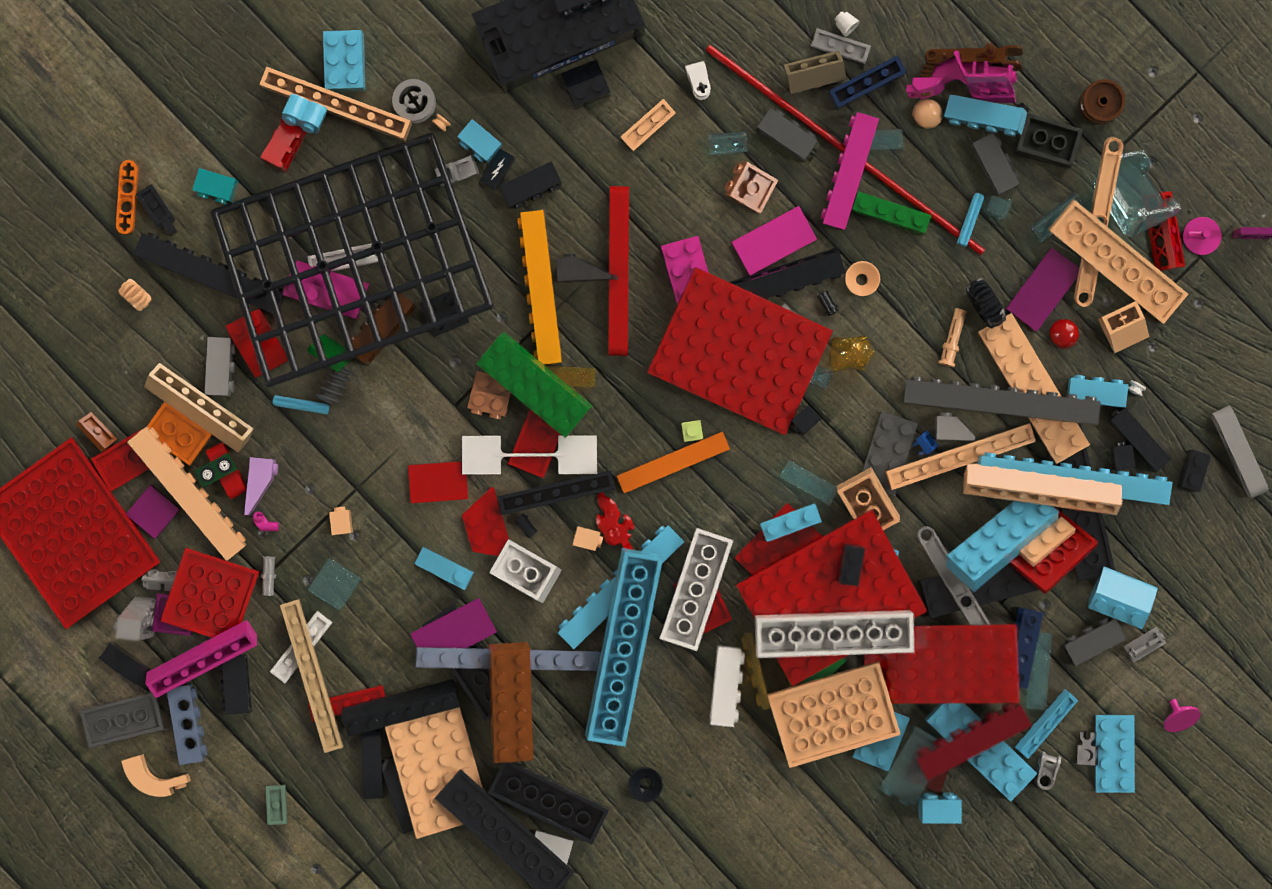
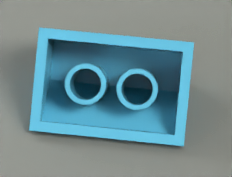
[1088,567,1158,629]

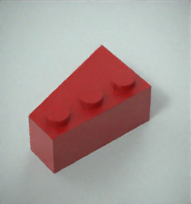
[260,118,307,173]

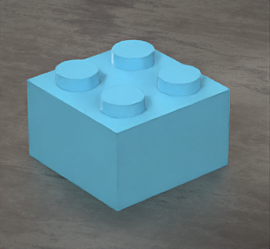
[918,792,962,823]

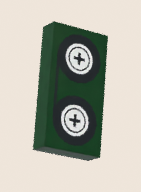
[195,452,238,488]

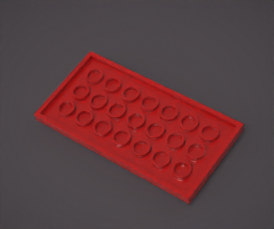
[864,624,1020,704]

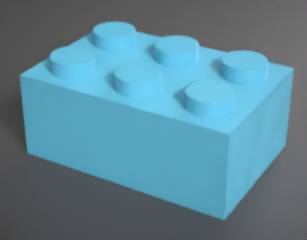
[323,30,366,92]

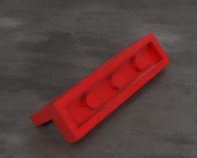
[1142,192,1186,271]

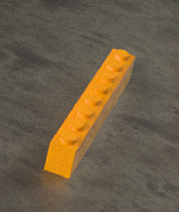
[517,210,562,365]

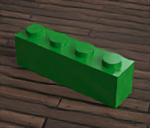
[851,191,931,236]

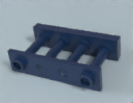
[1014,607,1043,689]

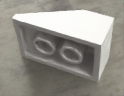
[489,539,562,603]

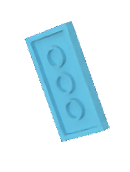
[1095,715,1135,793]

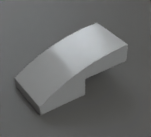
[434,155,480,187]

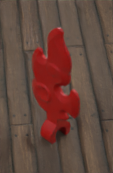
[596,492,634,550]

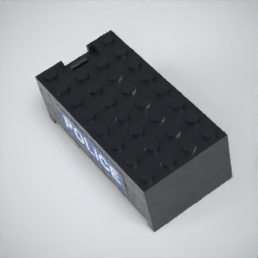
[472,0,645,94]

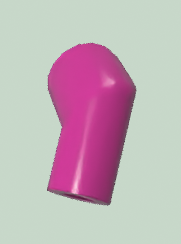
[253,511,279,531]

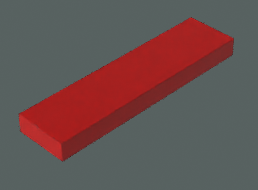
[308,685,386,722]

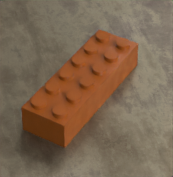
[489,642,533,763]

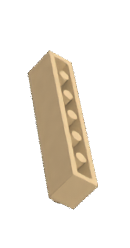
[144,363,254,453]

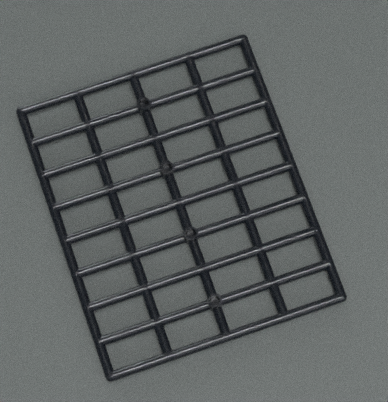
[211,133,494,387]

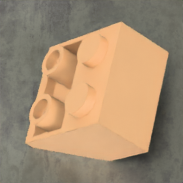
[1098,301,1149,353]

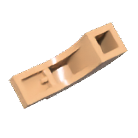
[122,754,191,797]

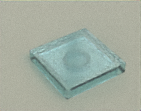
[308,558,362,611]

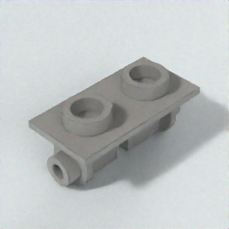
[142,569,176,591]
[1123,627,1166,663]

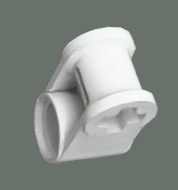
[685,61,711,100]

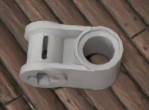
[1034,751,1061,790]

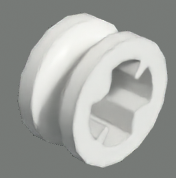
[1128,380,1146,397]

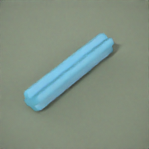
[957,193,984,247]
[273,395,330,414]

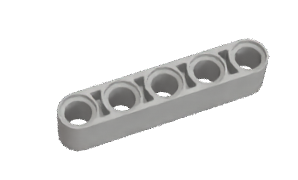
[1211,406,1269,499]

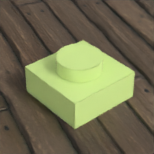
[681,420,703,442]

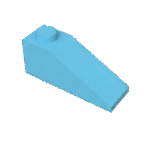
[415,547,474,590]

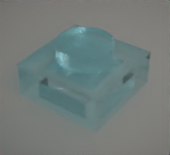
[810,365,834,389]

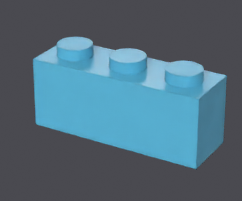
[1066,375,1128,408]
[760,504,822,542]

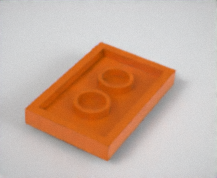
[147,401,212,466]

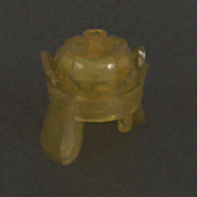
[831,335,874,373]

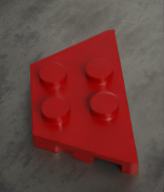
[462,487,509,556]

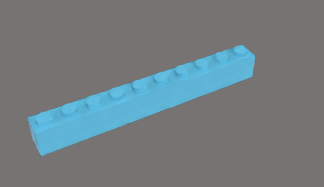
[978,452,1173,505]

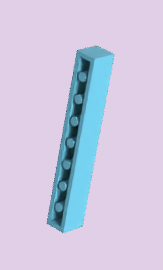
[558,525,684,649]

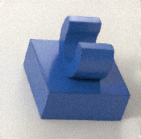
[912,430,939,455]

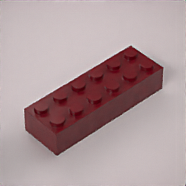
[913,703,1032,780]

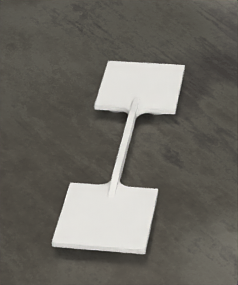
[462,435,597,474]

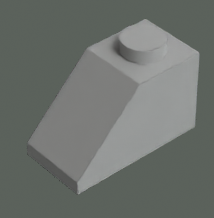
[934,413,975,441]

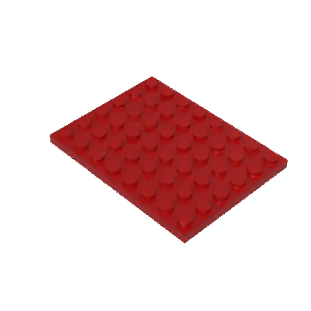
[647,267,833,435]
[0,437,161,629]
[736,510,927,686]

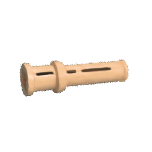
[938,308,967,367]

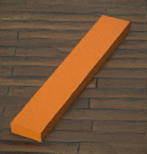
[617,432,730,493]

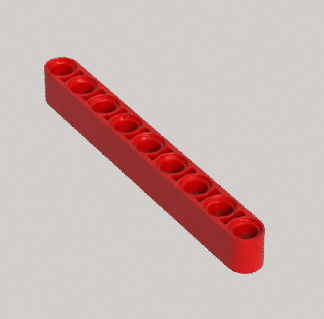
[609,186,629,356]

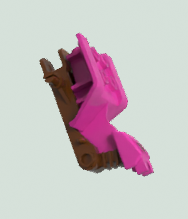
[906,42,1023,103]

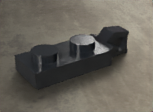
[136,184,178,236]

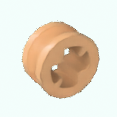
[432,114,451,132]

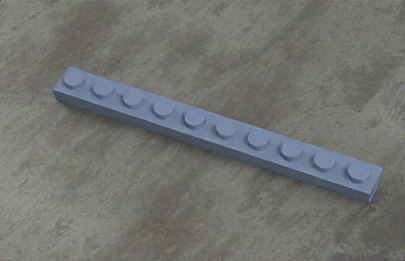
[415,647,601,671]

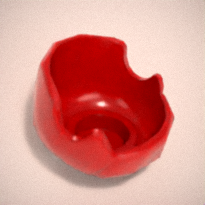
[1049,319,1079,349]

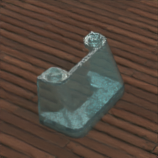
[1094,150,1181,237]

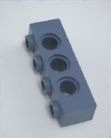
[167,684,207,765]

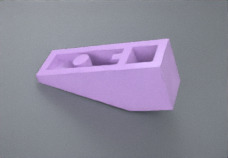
[244,457,278,515]

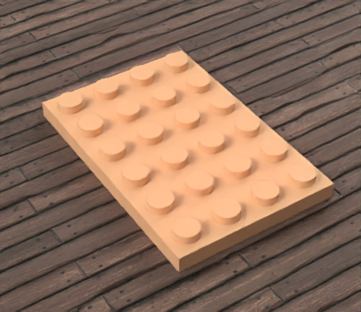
[767,661,901,768]
[385,707,483,839]

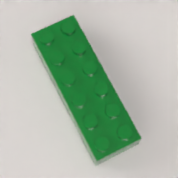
[476,332,593,438]

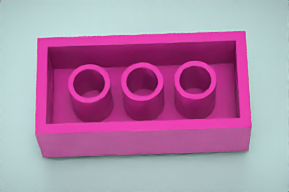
[661,236,708,304]

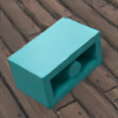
[192,168,239,205]

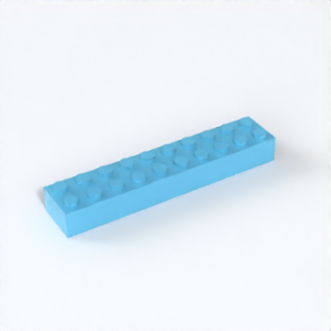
[585,548,663,746]

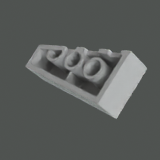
[113,596,156,640]

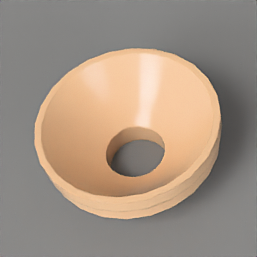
[845,261,880,296]

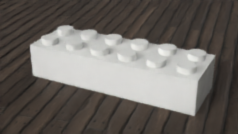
[660,528,733,651]

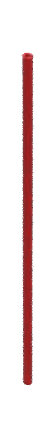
[705,45,985,255]

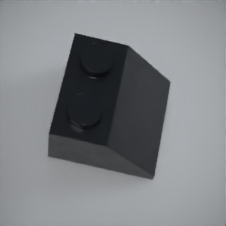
[561,60,611,110]

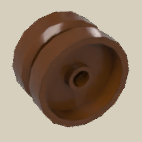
[1079,79,1125,125]

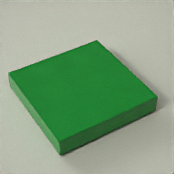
[307,334,353,373]

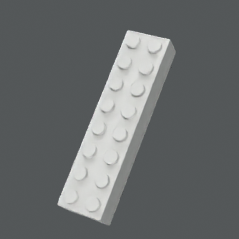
[755,610,914,658]

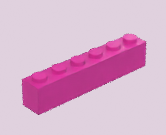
[820,112,879,230]
[146,620,257,698]

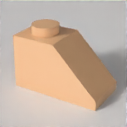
[573,526,603,551]

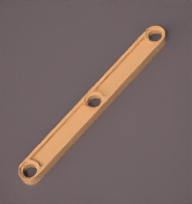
[1074,137,1123,307]

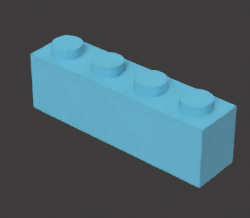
[944,94,1027,136]

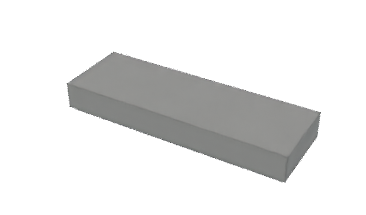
[811,28,871,65]

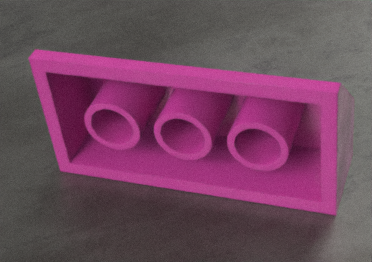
[282,260,370,320]

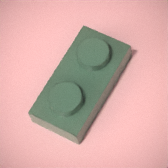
[266,785,288,825]

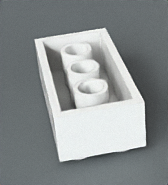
[709,645,745,727]

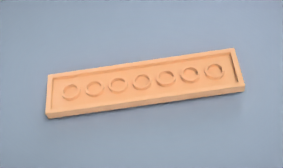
[1048,200,1188,324]
[978,313,1090,464]

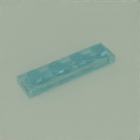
[1026,632,1052,710]

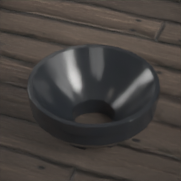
[628,767,663,802]

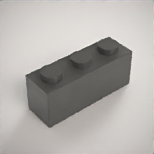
[757,108,817,162]
[970,133,1020,197]
[1062,617,1126,666]

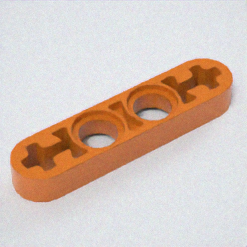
[116,160,139,235]

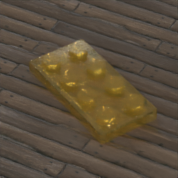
[741,631,770,710]

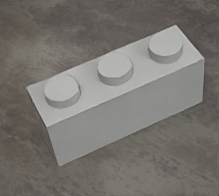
[205,337,236,397]

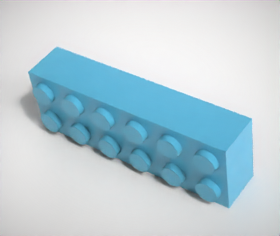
[946,501,1059,592]
[925,703,1037,801]

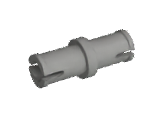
[261,556,276,596]

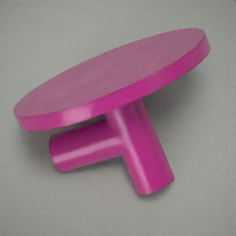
[1183,217,1221,255]
[1163,699,1201,732]

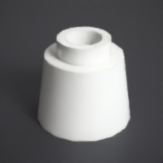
[835,11,860,37]

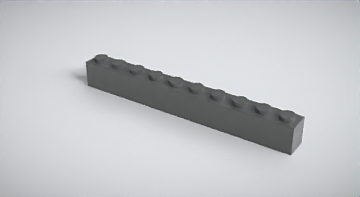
[904,377,1101,425]

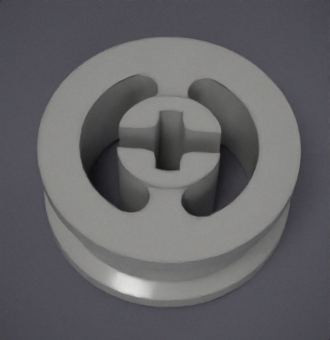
[392,79,436,124]

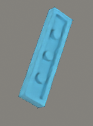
[1015,689,1078,759]

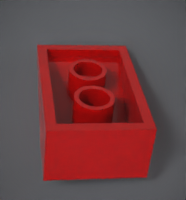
[226,308,288,378]

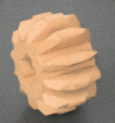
[118,279,151,311]

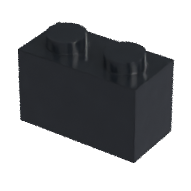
[1177,450,1211,492]
[837,543,865,587]

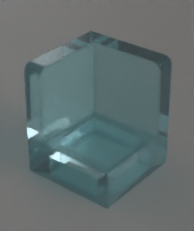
[985,195,1012,220]

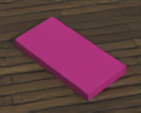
[731,206,817,275]

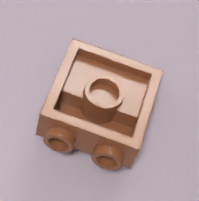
[724,161,778,214]
[468,371,511,420]

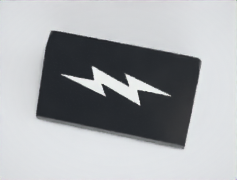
[480,149,516,191]

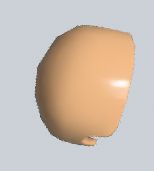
[912,99,943,129]

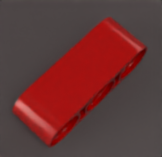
[206,442,247,499]

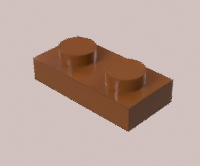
[76,412,118,452]

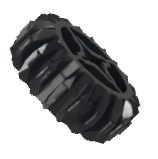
[966,278,1006,329]

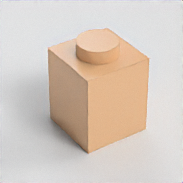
[329,507,353,535]

